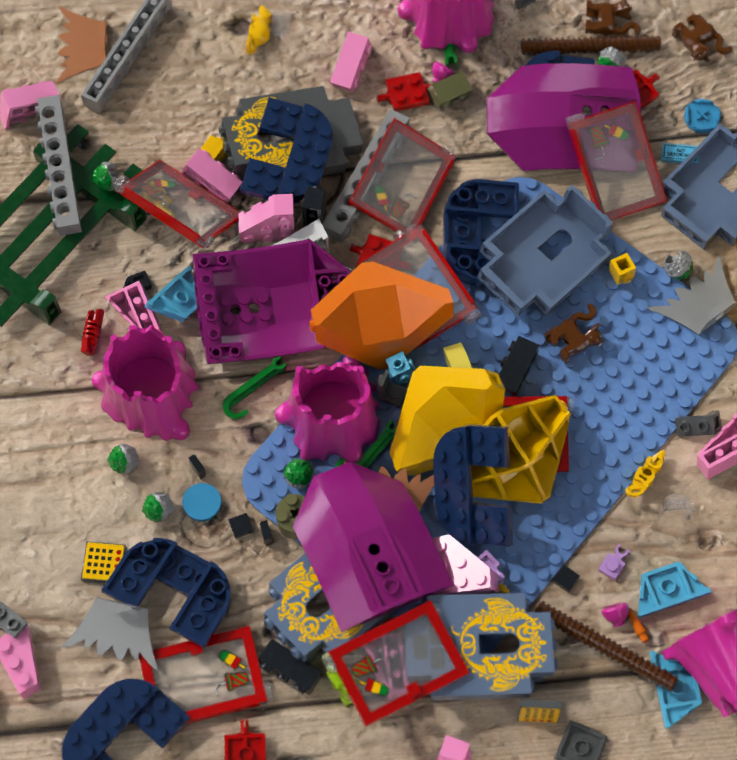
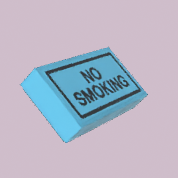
[661,143,699,163]

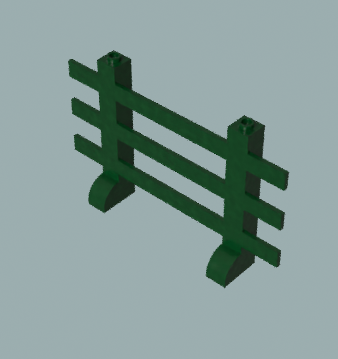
[0,124,147,327]

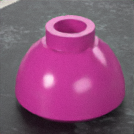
[432,62,456,82]
[601,602,629,627]

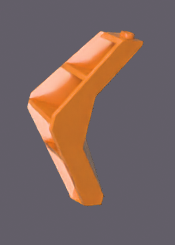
[309,261,454,370]

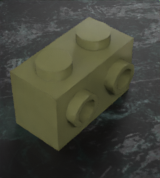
[427,70,472,108]

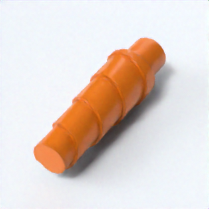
[628,607,649,643]

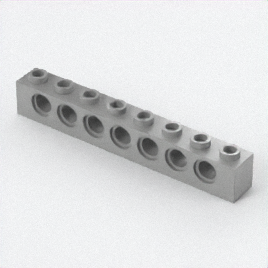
[81,0,173,113]
[35,95,82,236]
[322,109,411,243]

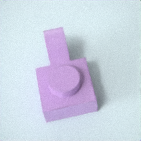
[478,550,505,584]

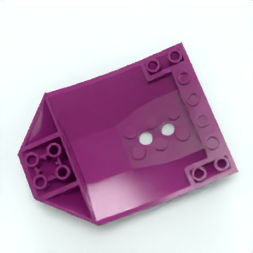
[486,63,641,173]
[193,238,351,364]
[292,462,453,633]

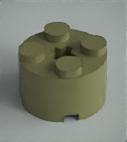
[276,494,305,539]

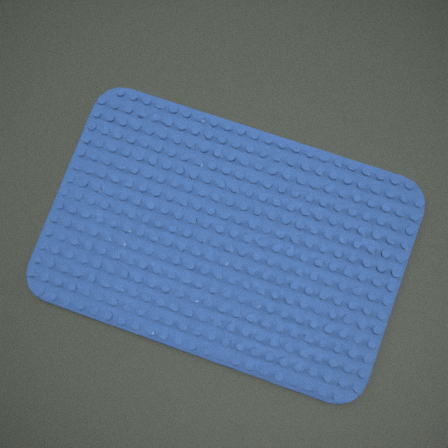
[242,177,737,654]

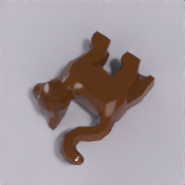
[585,0,641,36]
[672,14,733,62]
[544,304,603,365]

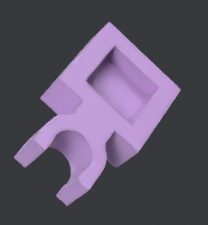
[598,544,630,581]

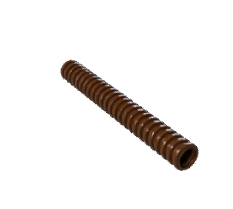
[521,35,661,55]
[535,601,678,692]

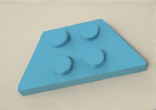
[144,266,197,322]
[638,562,711,618]
[649,651,702,729]

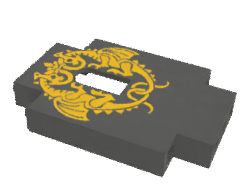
[219,86,363,182]

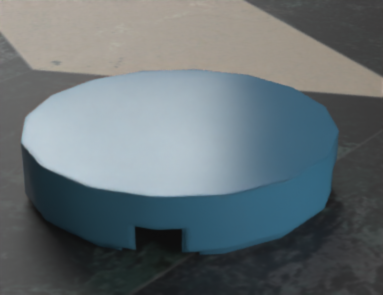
[684,99,721,134]
[182,483,222,522]

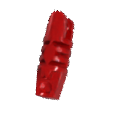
[81,309,104,356]

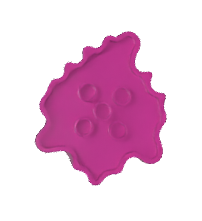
[397,0,494,53]
[91,325,199,441]
[275,356,380,464]
[661,609,737,718]

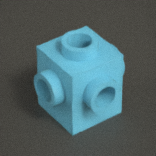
[385,351,416,386]

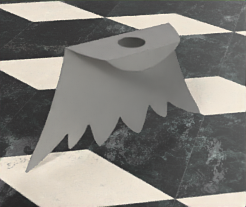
[647,255,737,335]
[62,597,158,670]

